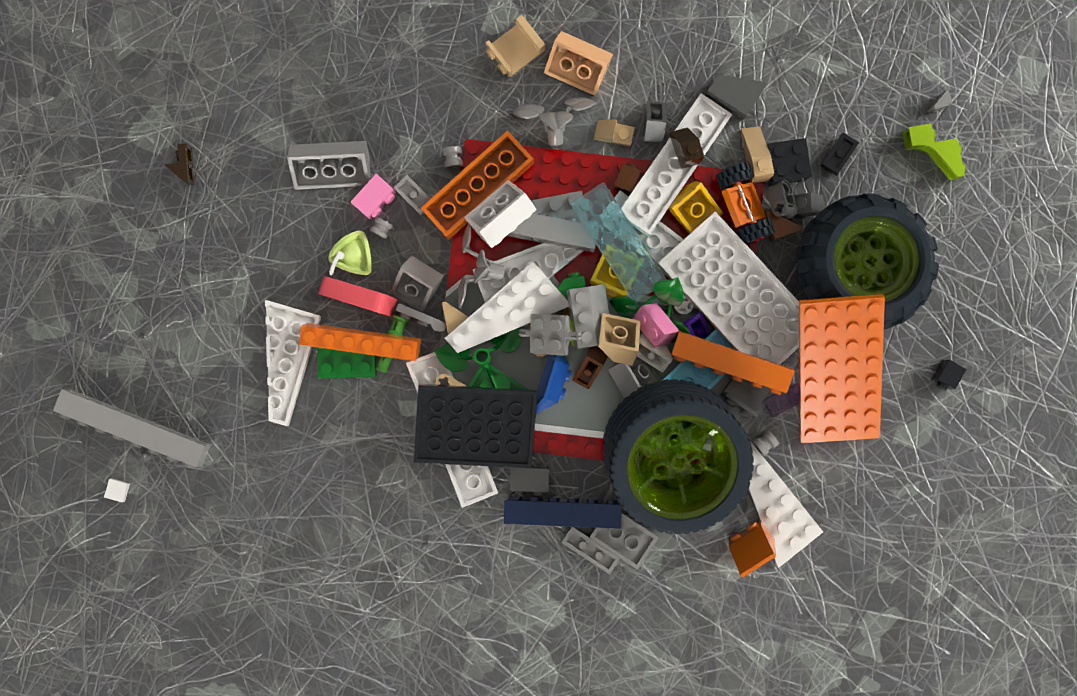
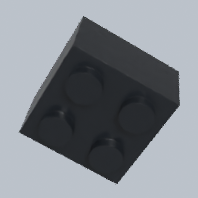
[767,138,812,186]

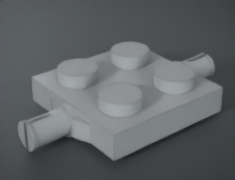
[519,314,582,356]

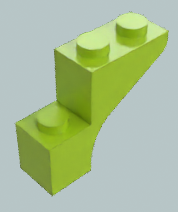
[902,123,965,180]

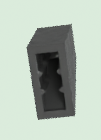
[705,74,767,120]

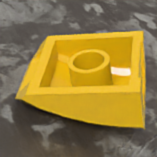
[668,181,723,234]
[590,245,642,298]

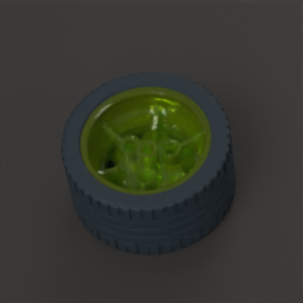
[603,379,754,534]

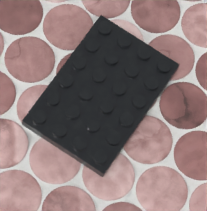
[414,384,538,468]

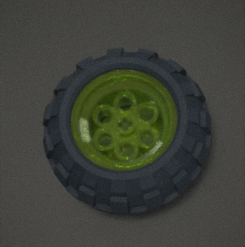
[796,193,939,330]

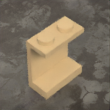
[486,15,545,78]

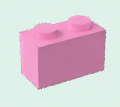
[351,174,396,220]
[632,303,679,347]

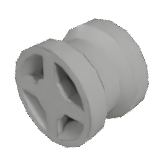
[369,217,393,239]

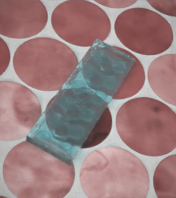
[570,182,667,303]

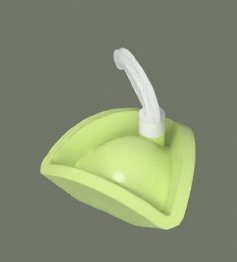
[328,230,371,275]

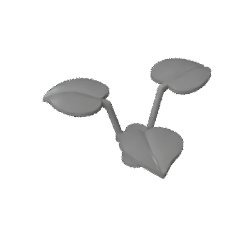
[510,97,597,146]
[457,223,505,311]

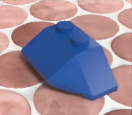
[536,355,572,414]

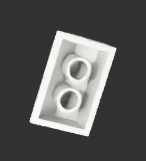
[464,180,537,248]

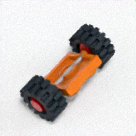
[715,162,776,245]

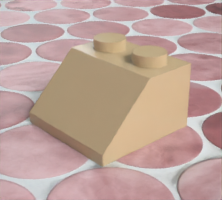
[599,313,640,366]

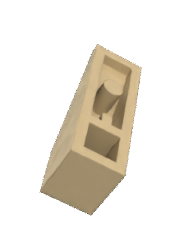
[740,126,774,183]

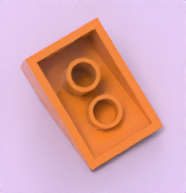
[729,520,776,578]

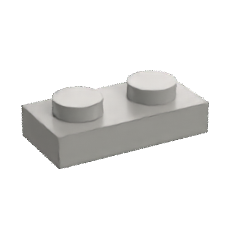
[394,175,431,215]

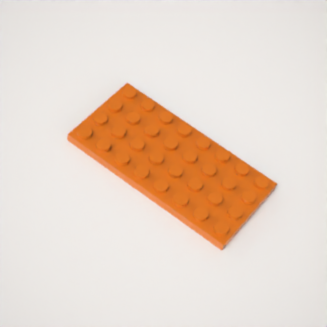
[799,294,885,443]

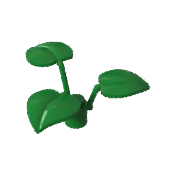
[609,277,690,342]
[435,327,522,389]

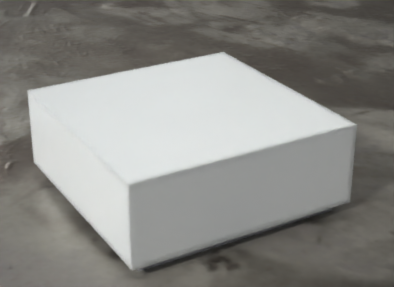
[104,478,130,502]

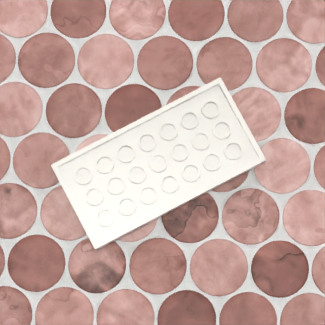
[657,212,799,364]

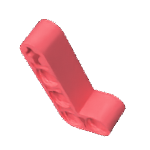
[318,276,398,317]

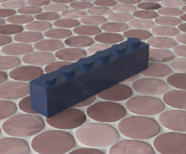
[504,496,622,529]

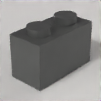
[509,467,549,495]

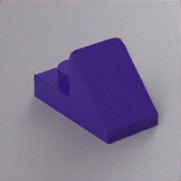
[683,312,711,339]

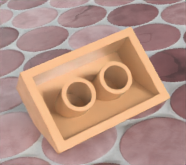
[544,31,613,96]

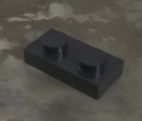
[820,132,859,175]

